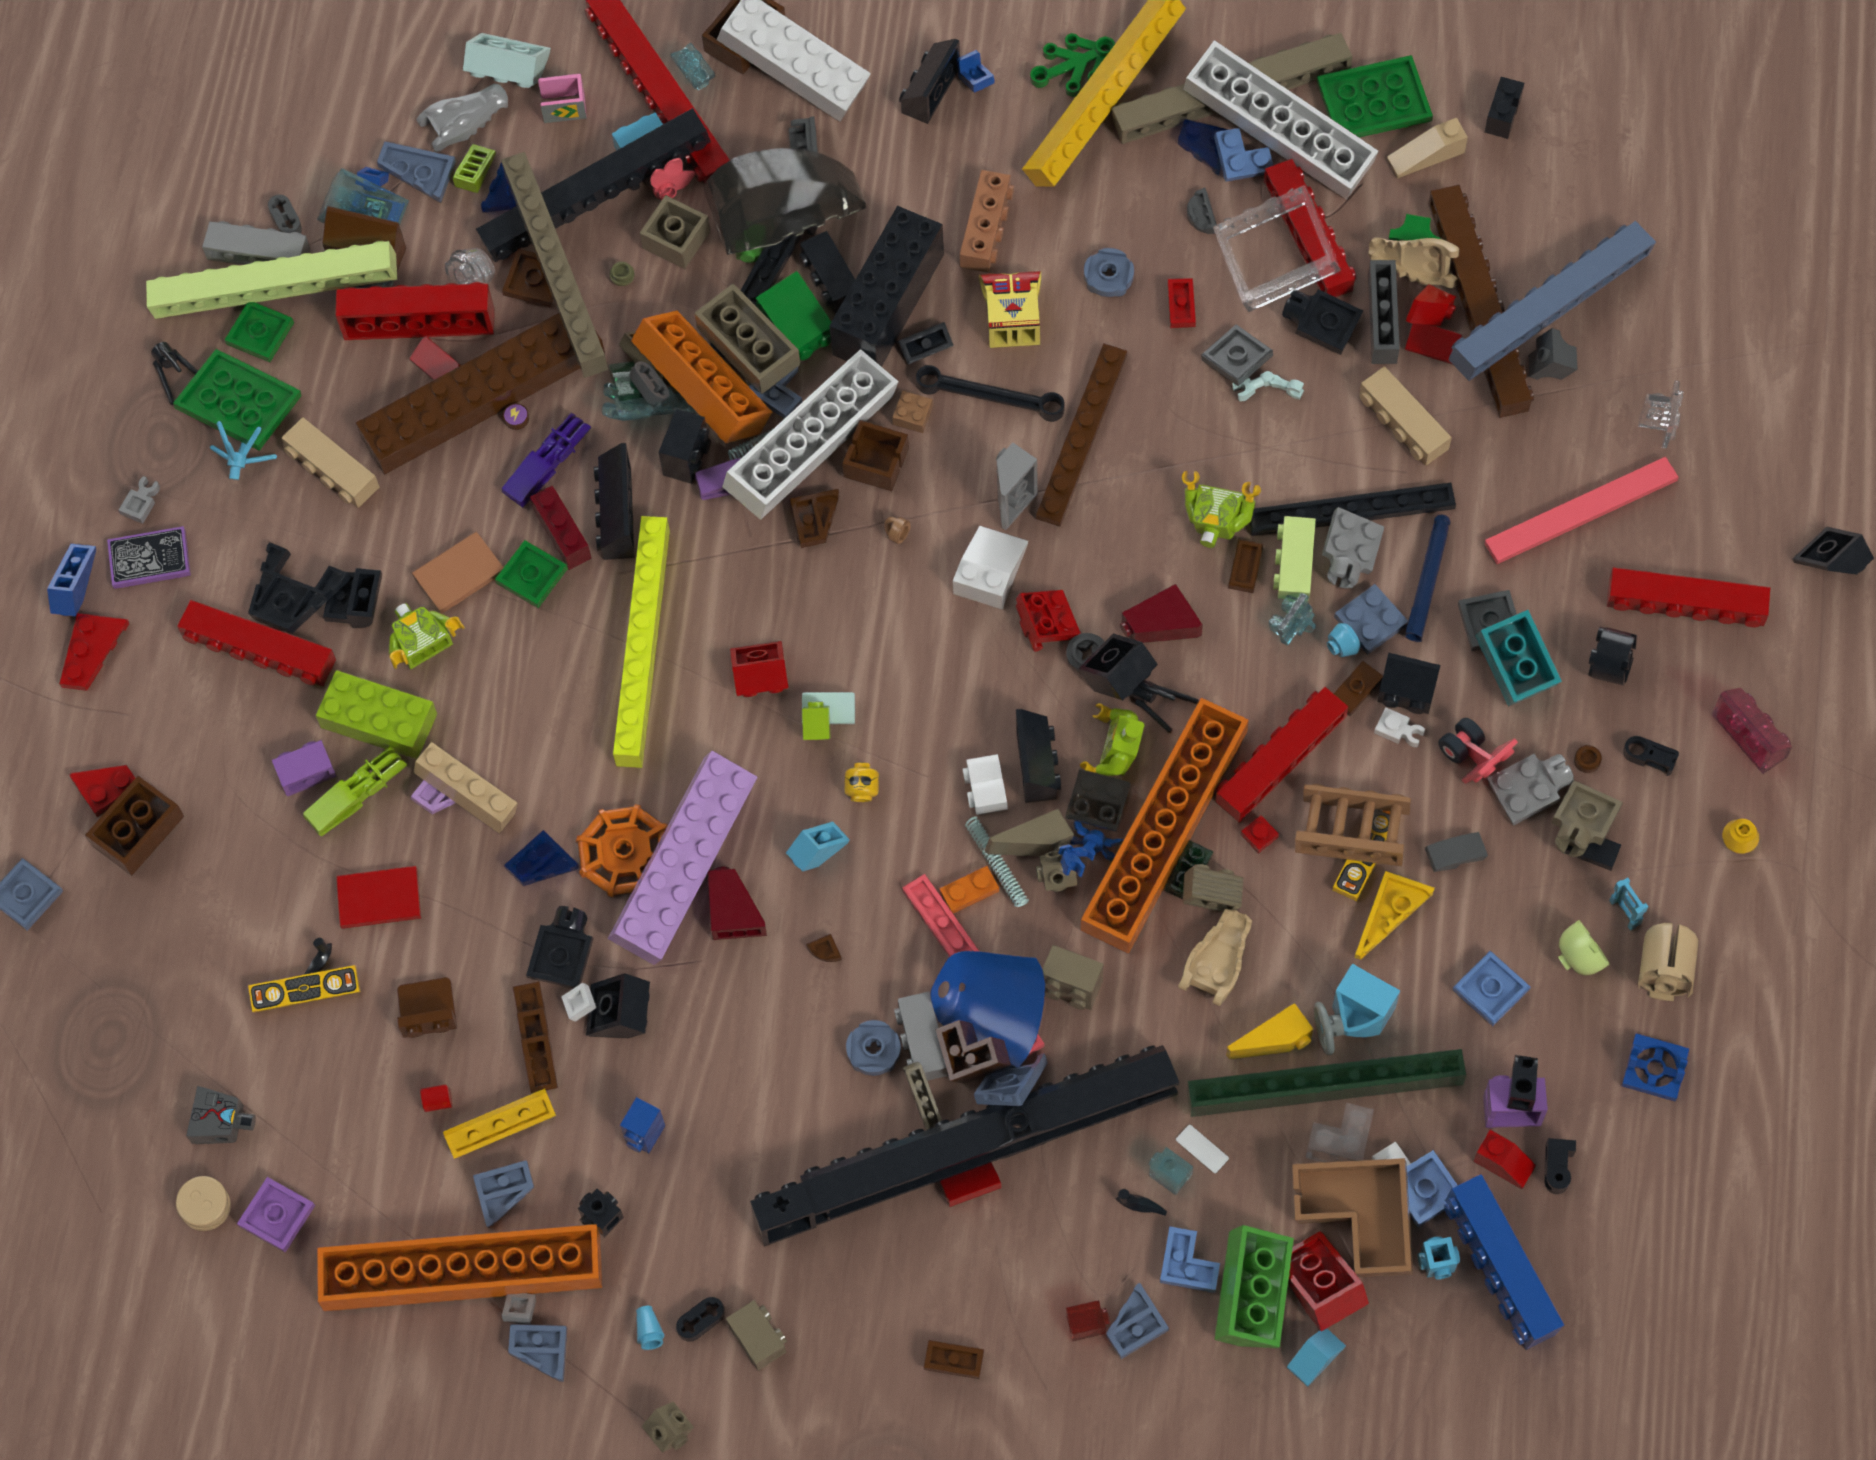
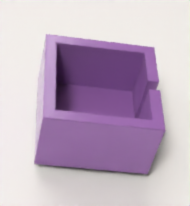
[1483,1075,1548,1128]

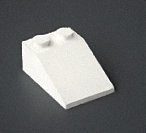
[953,526,1028,609]

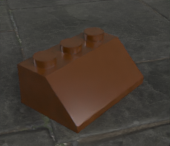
[322,206,406,271]

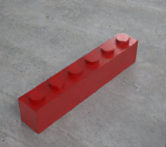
[1264,159,1357,297]
[1607,567,1771,628]
[177,600,336,686]
[1216,687,1348,823]

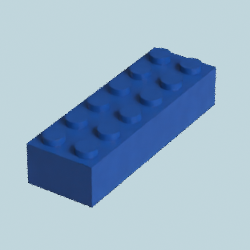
[1444,1174,1564,1350]

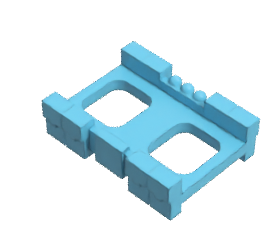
[1609,878,1648,931]

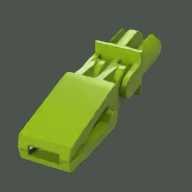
[303,746,407,836]

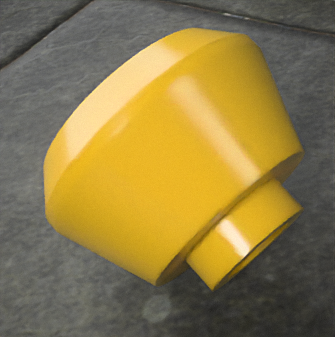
[1722,819,1759,854]

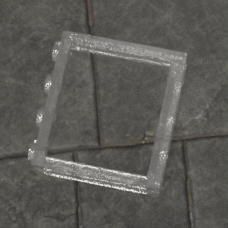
[1213,185,1341,312]

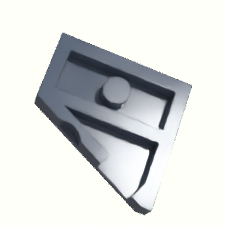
[508,1325,568,1382]

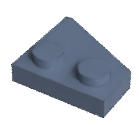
[473,1160,534,1228]
[1106,1283,1169,1359]

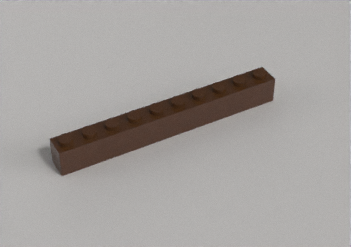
[1428,185,1534,418]

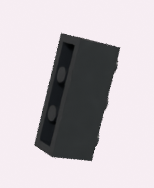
[799,231,855,313]

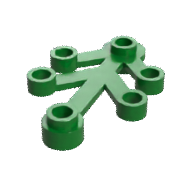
[1030,33,1116,97]

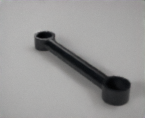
[916,365,1065,422]

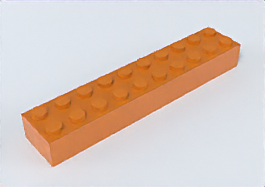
[1081,698,1249,954]
[317,1224,602,1311]

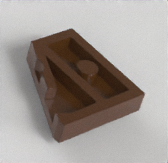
[790,489,840,548]

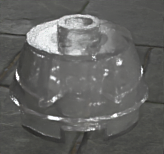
[445,248,495,285]

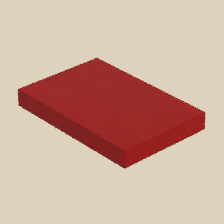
[336,866,421,929]

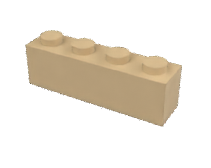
[1359,366,1452,466]
[282,417,380,508]
[414,742,517,834]

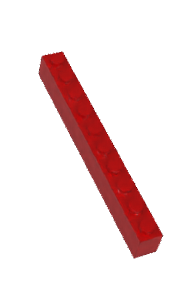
[584,0,733,189]

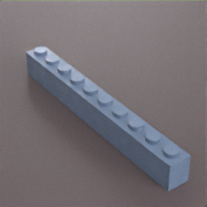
[1448,221,1656,381]

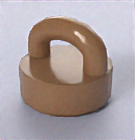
[884,517,911,544]

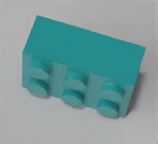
[1475,610,1562,707]

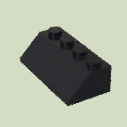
[594,443,635,560]

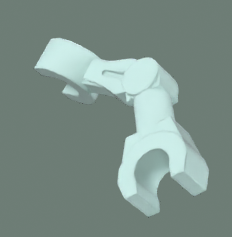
[1232,371,1304,402]

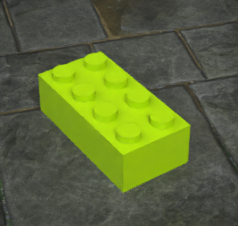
[316,670,437,759]

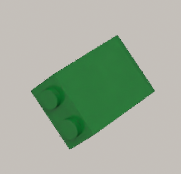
[756,271,831,361]

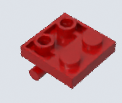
[1015,590,1081,652]

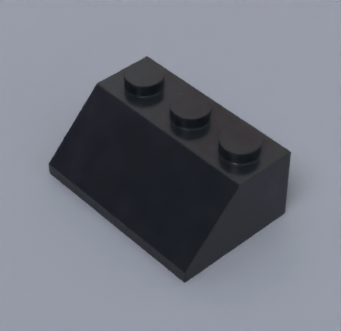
[899,39,960,124]
[1016,709,1061,803]

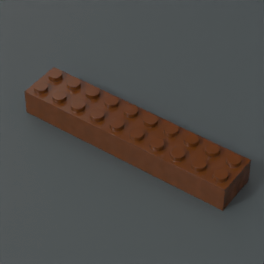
[356,313,605,475]

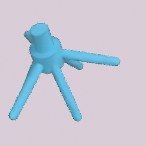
[210,421,277,480]

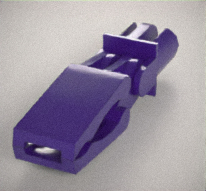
[502,412,591,508]

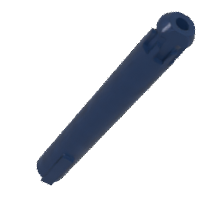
[1405,514,1451,642]

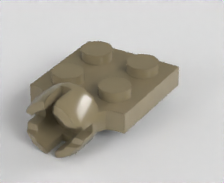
[1552,781,1623,857]

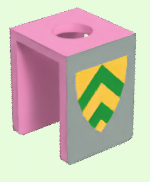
[538,74,587,123]

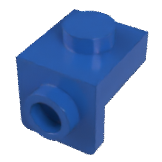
[957,50,995,93]

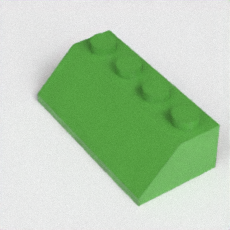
[1214,1225,1294,1348]

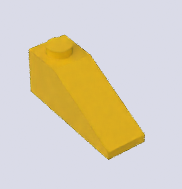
[1226,1003,1314,1059]

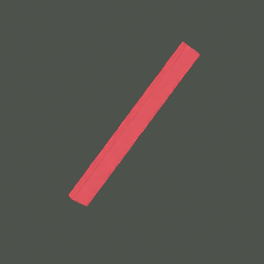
[1484,456,1679,564]
[902,874,1044,1057]

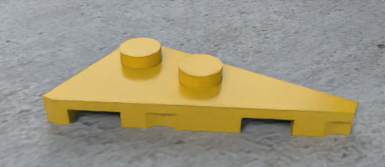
[1354,871,1435,960]

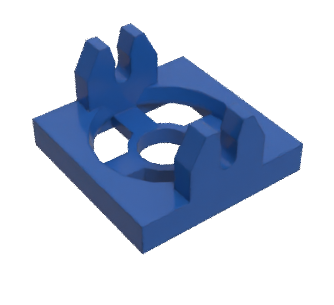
[1622,1033,1690,1102]

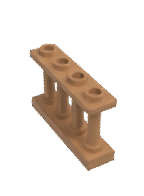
[1295,784,1411,867]

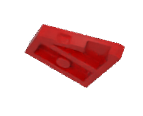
[69,765,135,817]

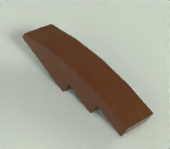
[513,981,558,1093]

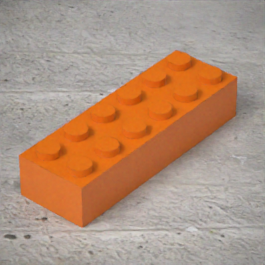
[631,310,772,443]

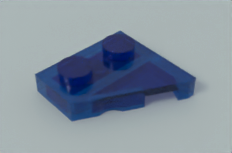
[1178,119,1228,175]

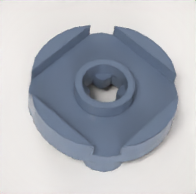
[1084,248,1134,297]
[846,1020,901,1076]

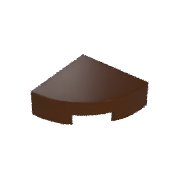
[806,934,842,962]

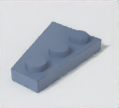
[377,141,456,203]

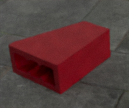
[1120,584,1203,643]
[708,866,767,940]

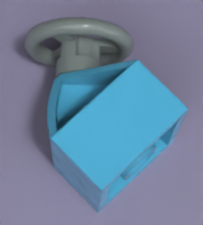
[1314,964,1400,1055]

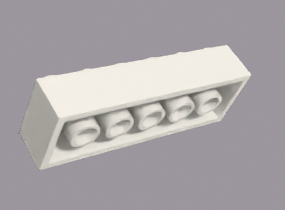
[717,0,871,122]

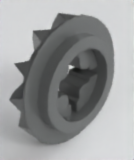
[1066,633,1105,672]

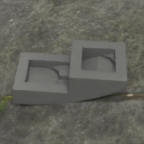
[1425,832,1488,872]

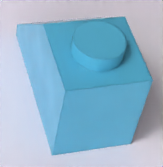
[786,822,850,872]

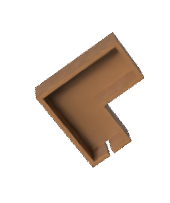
[1292,1158,1413,1277]

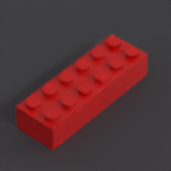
[336,282,495,340]

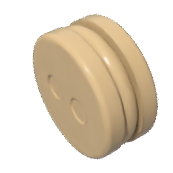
[176,1176,231,1231]

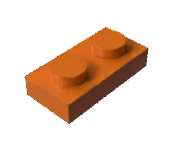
[939,866,999,914]

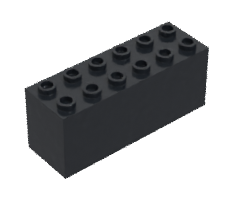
[829,206,944,367]

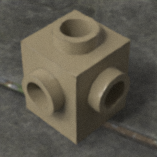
[1036,851,1078,892]
[642,1401,694,1453]

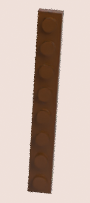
[1036,343,1127,527]

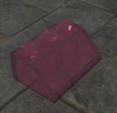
[1712,687,1792,774]

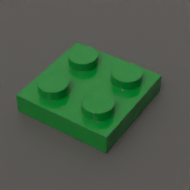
[225,302,294,363]
[495,540,568,608]

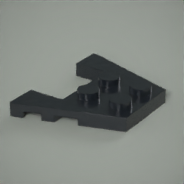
[248,542,351,634]

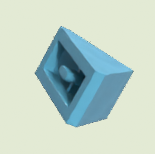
[1287,1329,1346,1387]

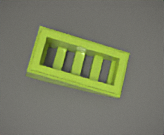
[453,144,496,193]

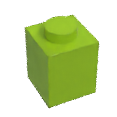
[802,701,831,740]

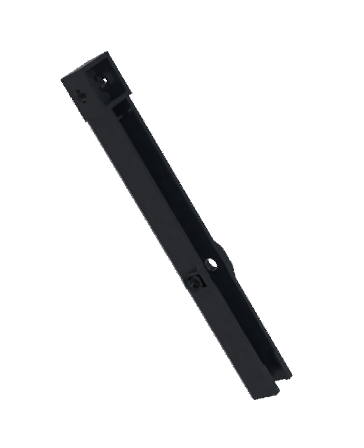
[750,1045,1180,1247]

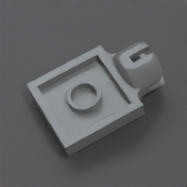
[1322,507,1384,589]
[1487,754,1574,826]

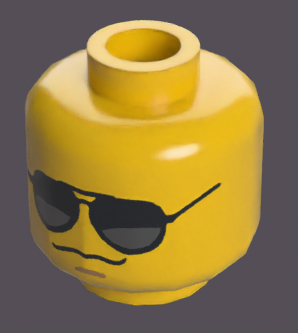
[844,763,879,802]

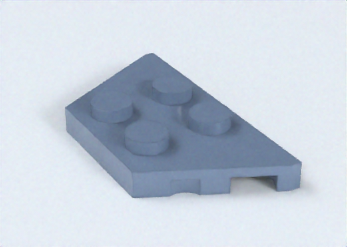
[974,1053,1048,1106]

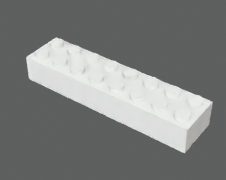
[1183,40,1378,200]
[722,349,899,520]

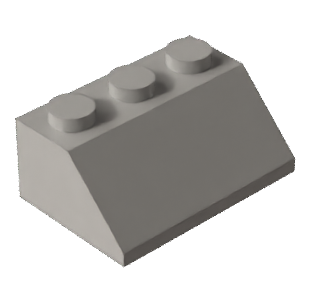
[996,443,1038,531]

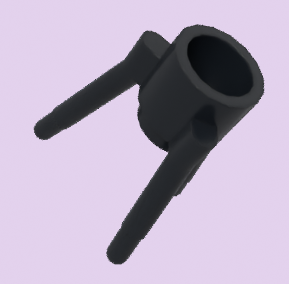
[151,342,198,405]
[1131,680,1199,733]

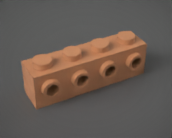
[960,170,1014,272]

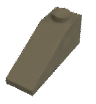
[985,809,1074,856]

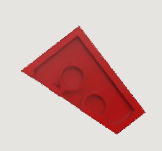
[59,613,130,691]

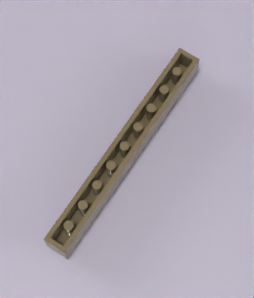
[1112,33,1352,144]
[501,152,608,378]

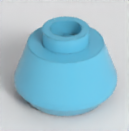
[1326,623,1360,657]

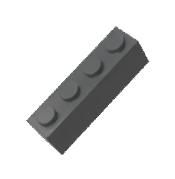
[1368,260,1400,364]

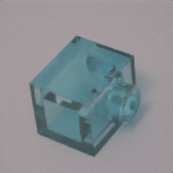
[1148,1147,1193,1195]

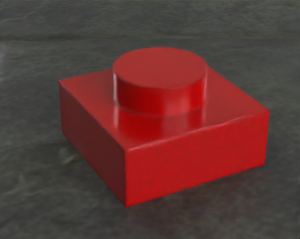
[1241,815,1279,854]

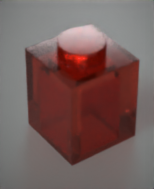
[1066,1300,1110,1341]

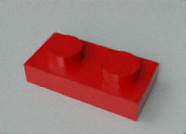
[1167,278,1196,328]

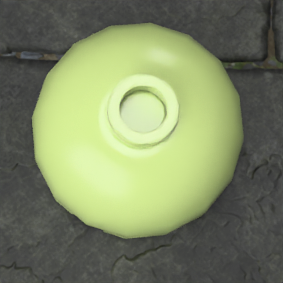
[1558,920,1610,975]

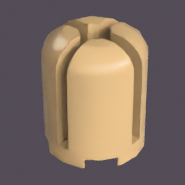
[1638,923,1698,1001]

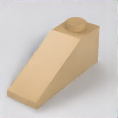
[1387,118,1468,179]

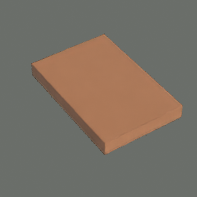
[412,531,504,614]

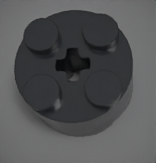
[1588,626,1638,686]

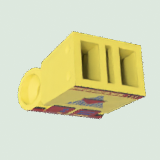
[979,271,1042,348]

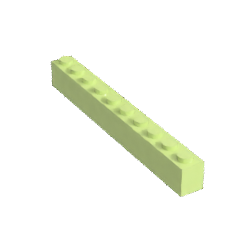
[146,241,397,319]

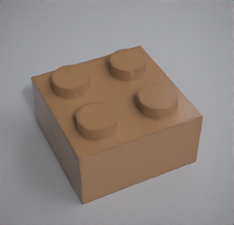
[892,391,933,433]

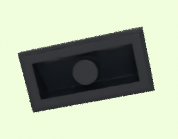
[896,322,954,365]

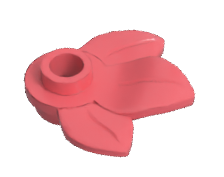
[650,158,695,201]

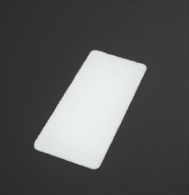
[1176,1125,1229,1173]

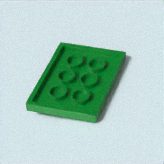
[1317,55,1433,138]
[173,349,302,451]

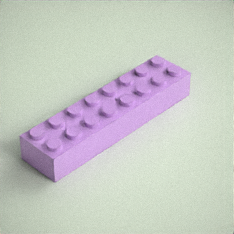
[607,751,758,965]

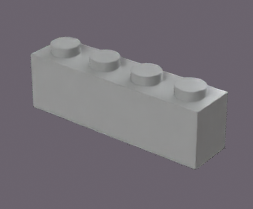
[202,221,310,265]

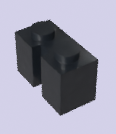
[1484,76,1525,139]

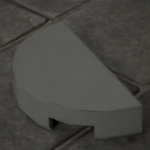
[1187,187,1218,234]

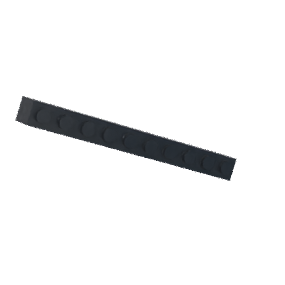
[476,108,711,262]

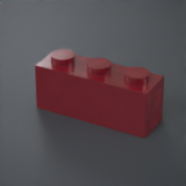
[530,485,592,570]

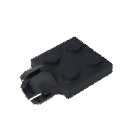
[1282,289,1363,355]
[526,906,594,989]

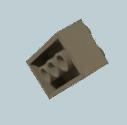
[694,284,800,394]

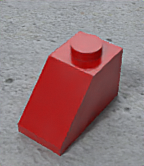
[1406,284,1456,326]
[1473,1129,1536,1189]

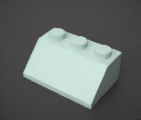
[463,33,551,88]

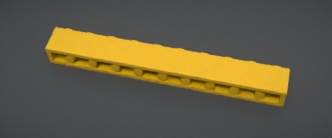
[1022,0,1186,187]

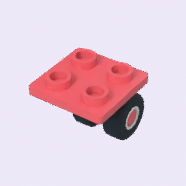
[1438,718,1518,784]

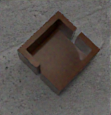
[842,420,909,492]

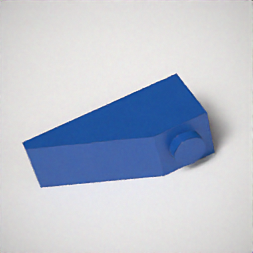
[47,544,96,616]

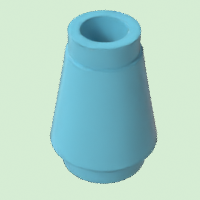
[636,1306,665,1350]

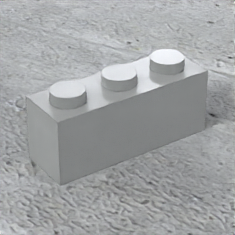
[894,992,948,1081]

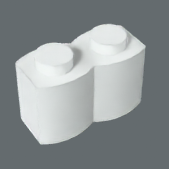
[963,754,1008,815]

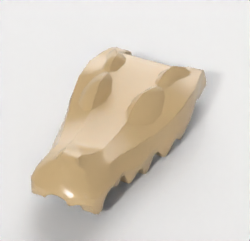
[1368,238,1459,288]
[1178,908,1252,1006]

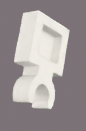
[1374,708,1425,747]

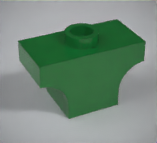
[1388,214,1440,241]

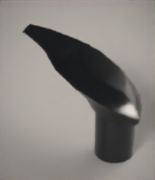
[304,938,332,975]
[1115,1189,1167,1216]

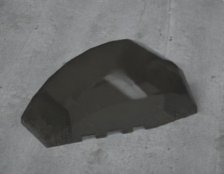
[704,148,866,255]

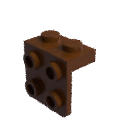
[397,977,457,1038]

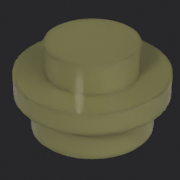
[610,262,635,286]

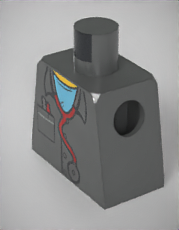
[186,1086,256,1144]

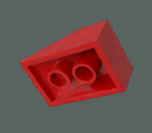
[1288,1231,1369,1332]

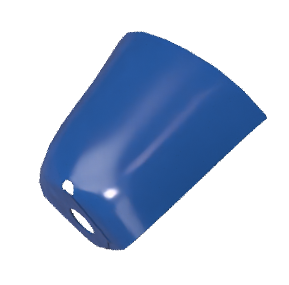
[930,951,1045,1068]

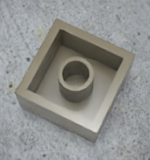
[640,195,711,269]
[1043,945,1104,1010]

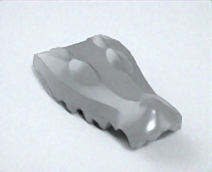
[416,84,508,152]

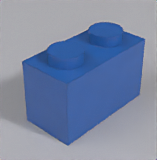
[620,1097,665,1153]

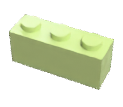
[1273,516,1316,601]

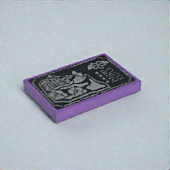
[107,526,191,589]

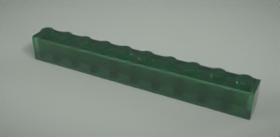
[1187,1049,1466,1117]

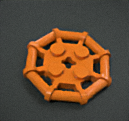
[575,804,668,897]

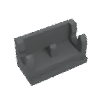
[789,116,819,174]

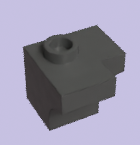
[1528,328,1578,380]

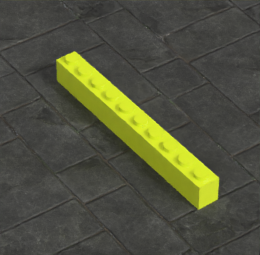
[613,516,670,768]

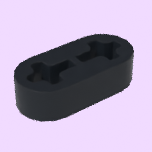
[676,1297,725,1342]

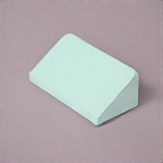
[802,692,855,724]

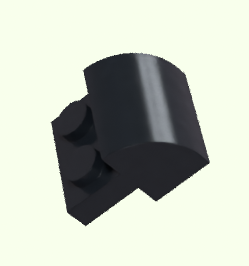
[323,568,382,628]

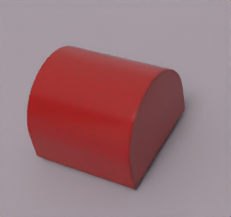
[420,1084,452,1112]

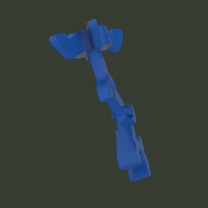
[1058,819,1123,877]

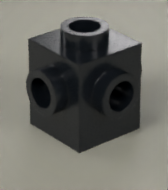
[578,1189,624,1237]

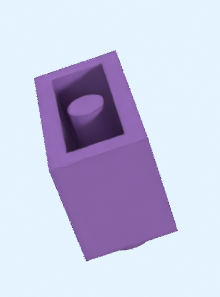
[272,740,337,797]

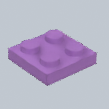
[237,1177,315,1252]

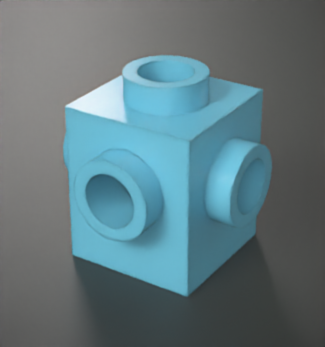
[1417,1236,1460,1280]

